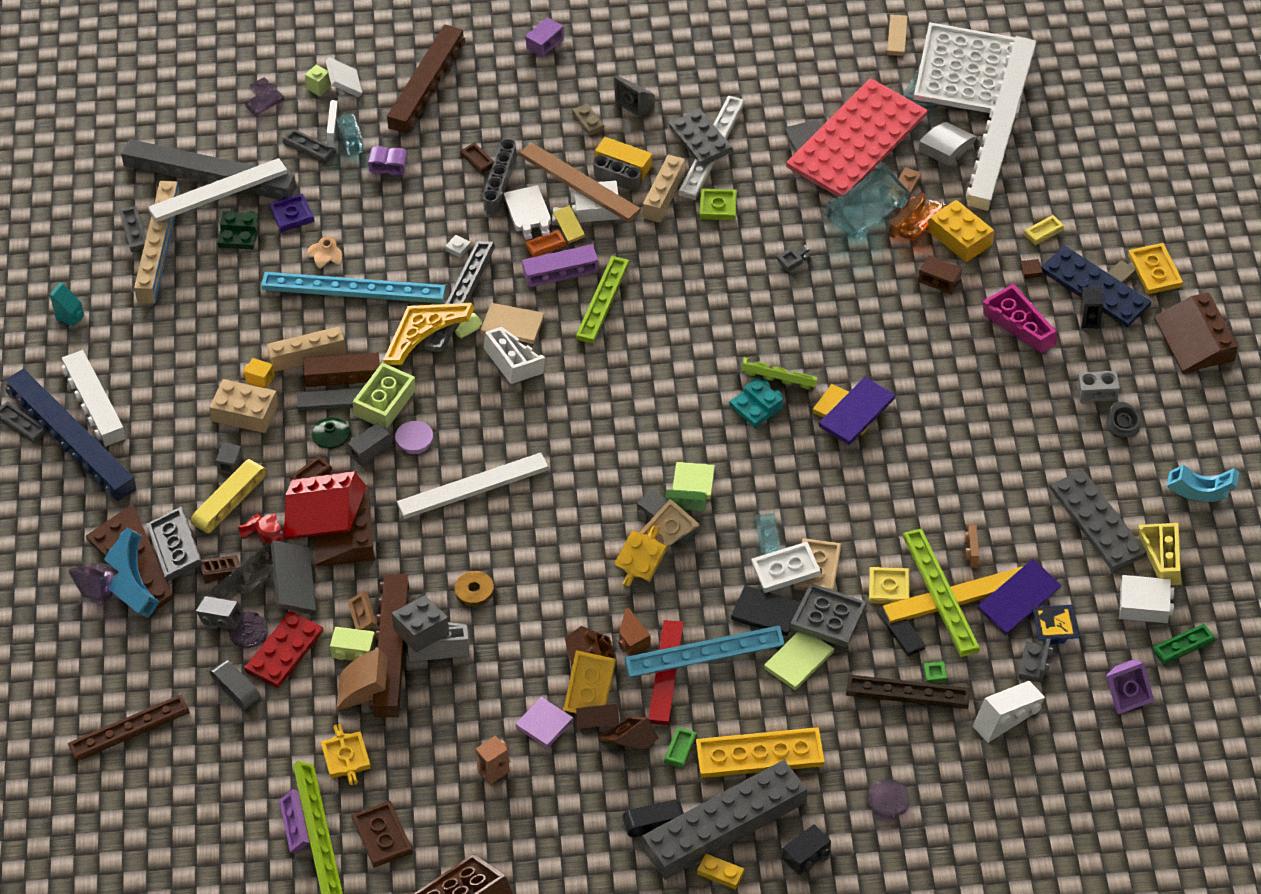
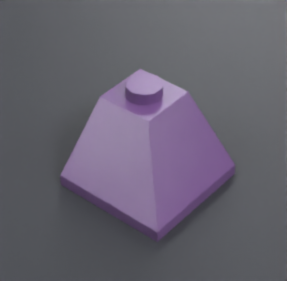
[1106,659,1155,714]

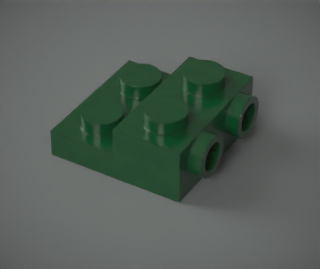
[217,209,260,250]

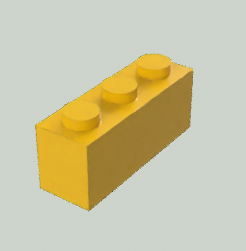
[595,137,652,180]

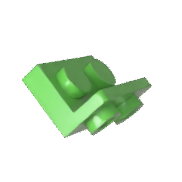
[666,489,707,511]

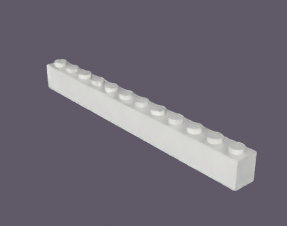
[966,36,1036,211]

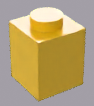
[243,358,275,389]

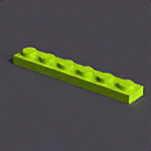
[576,256,629,344]

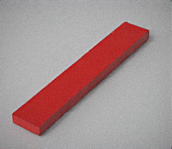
[648,620,684,725]

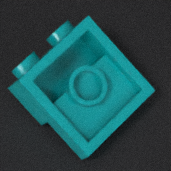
[729,377,783,428]

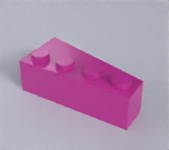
[982,284,1057,354]

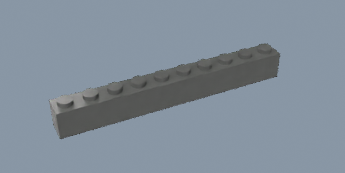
[121,139,296,200]

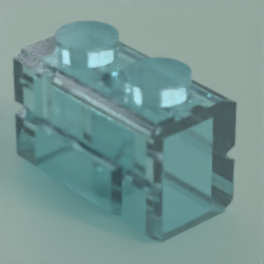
[337,113,364,155]

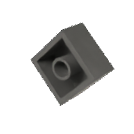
[392,595,450,652]

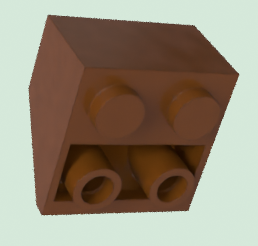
[565,626,617,672]

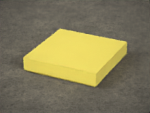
[869,567,909,604]

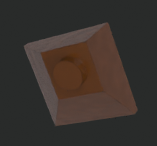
[598,716,659,750]

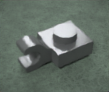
[777,245,810,272]

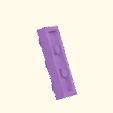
[279,789,310,854]

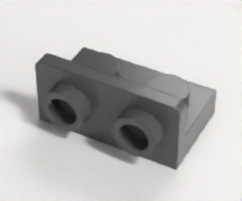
[1018,639,1053,683]

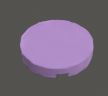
[395,421,433,454]

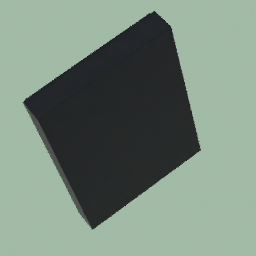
[731,585,801,637]

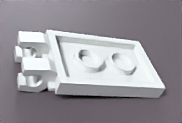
[503,185,551,240]

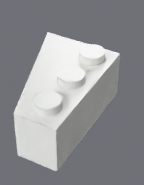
[973,681,1045,743]

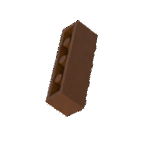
[304,352,380,387]

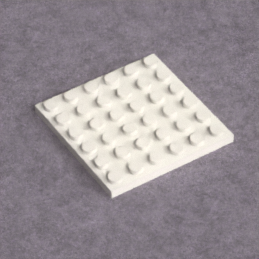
[913,22,1022,118]

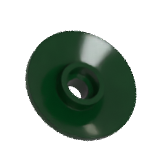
[312,417,350,448]

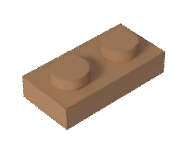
[964,524,979,568]
[348,591,377,631]

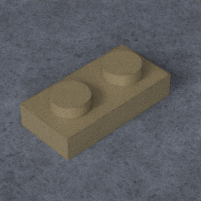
[572,103,604,136]

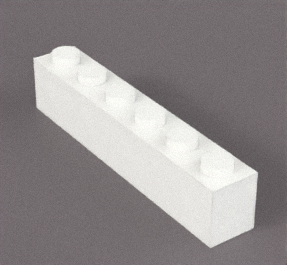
[61,350,126,447]

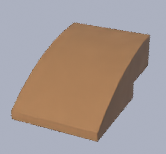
[337,648,388,711]

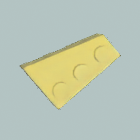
[1138,523,1181,585]

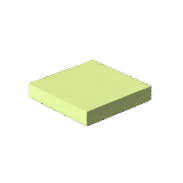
[673,462,715,499]

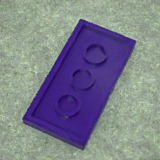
[819,377,895,445]
[977,559,1062,636]

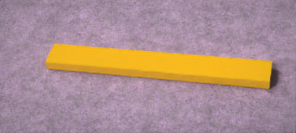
[883,566,1023,623]

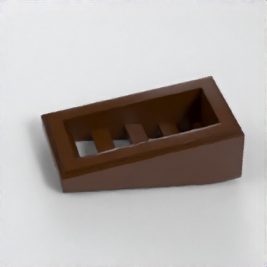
[199,555,243,584]

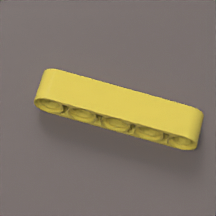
[191,459,266,534]

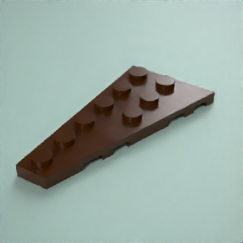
[86,504,174,609]

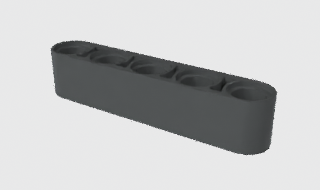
[483,139,517,214]

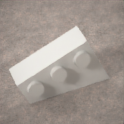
[483,327,545,384]

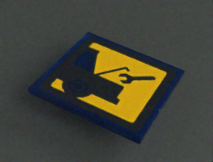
[1032,605,1079,644]

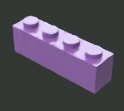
[522,244,599,288]

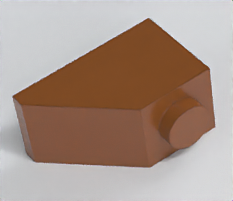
[618,608,651,656]

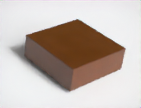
[1020,259,1042,279]

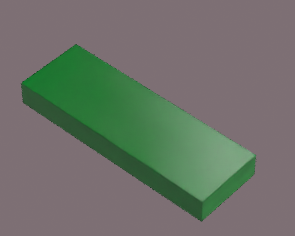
[1152,624,1215,665]

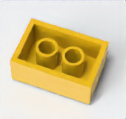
[929,200,994,262]

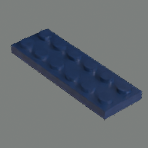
[1041,245,1151,328]

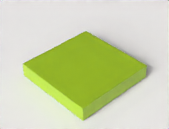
[700,189,737,220]

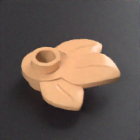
[307,236,342,269]

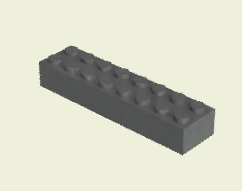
[642,760,807,880]

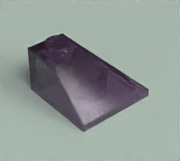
[69,563,118,603]

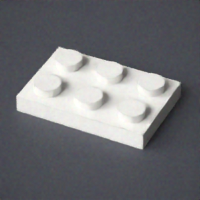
[751,542,821,593]

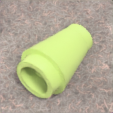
[454,313,482,339]

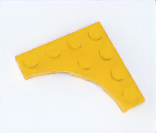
[383,303,475,365]

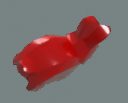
[238,513,284,545]

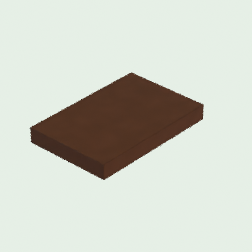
[351,801,413,868]

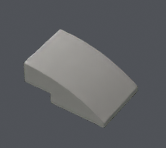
[919,122,977,166]

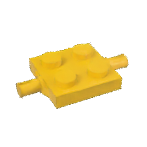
[614,525,668,588]
[321,724,371,785]

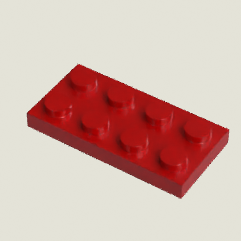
[244,611,324,688]

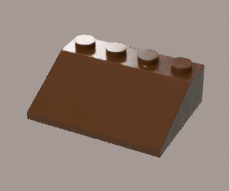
[1154,292,1238,373]
[314,485,375,567]
[414,854,513,894]

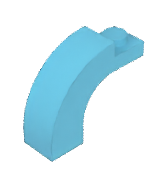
[1167,465,1239,502]

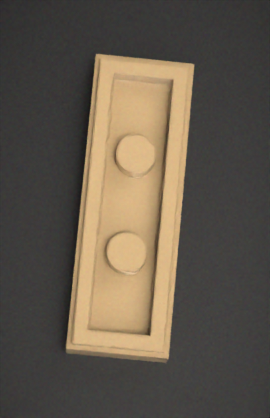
[887,15,908,56]

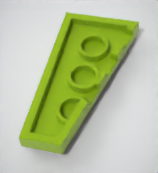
[742,357,817,389]

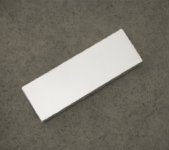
[327,100,338,147]

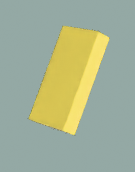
[553,205,585,244]
[1024,215,1064,246]

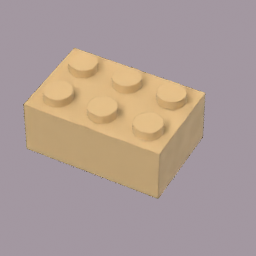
[209,379,278,433]

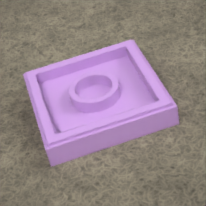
[515,697,573,749]

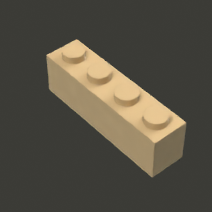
[643,155,685,223]
[267,326,346,372]

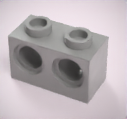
[1077,371,1120,402]

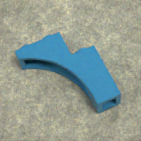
[104,527,160,618]

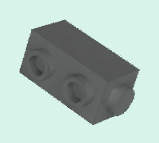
[348,423,391,466]
[196,596,245,630]

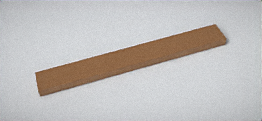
[520,143,640,223]

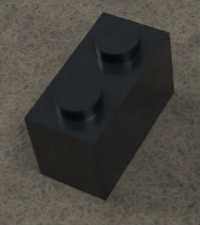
[1079,287,1103,329]
[782,824,831,875]

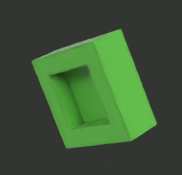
[923,661,947,684]

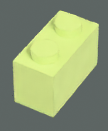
[330,627,376,660]

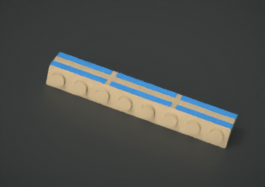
[134,181,180,303]

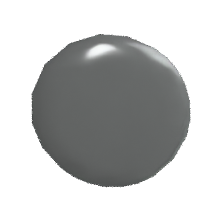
[1106,401,1141,437]

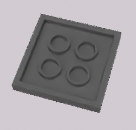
[790,583,867,648]

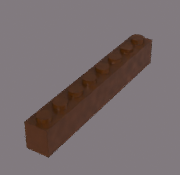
[387,24,465,134]
[370,574,409,717]

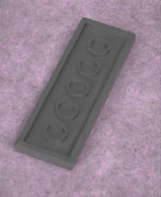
[1050,470,1147,571]

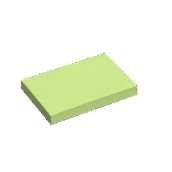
[764,632,834,691]

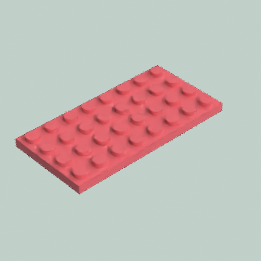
[786,78,927,200]

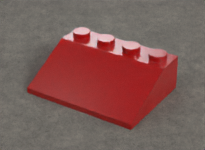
[284,471,367,540]

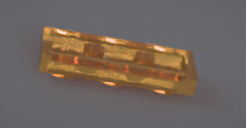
[888,192,927,239]
[898,200,946,240]

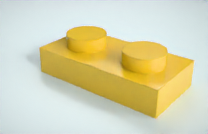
[697,854,744,890]

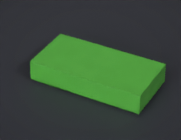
[664,727,697,769]

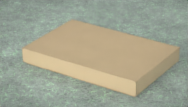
[481,303,545,344]
[794,538,842,591]

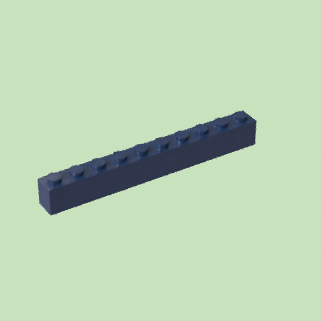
[5,368,136,501]

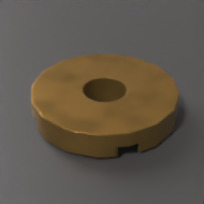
[454,571,494,607]

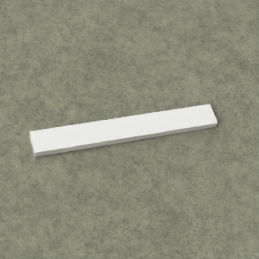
[679,96,745,200]
[148,158,287,223]
[397,453,548,519]

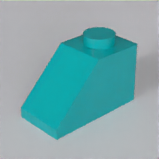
[50,282,84,327]

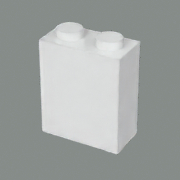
[571,181,620,222]
[1119,575,1174,623]

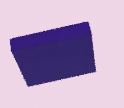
[269,193,315,232]

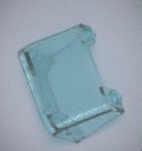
[824,161,911,239]

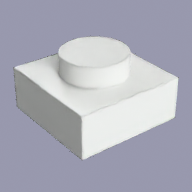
[445,235,471,258]

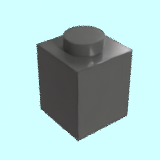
[216,443,243,475]

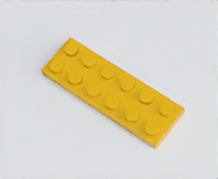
[696,727,824,778]

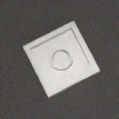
[326,57,362,97]

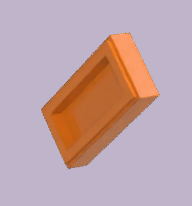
[526,230,566,257]

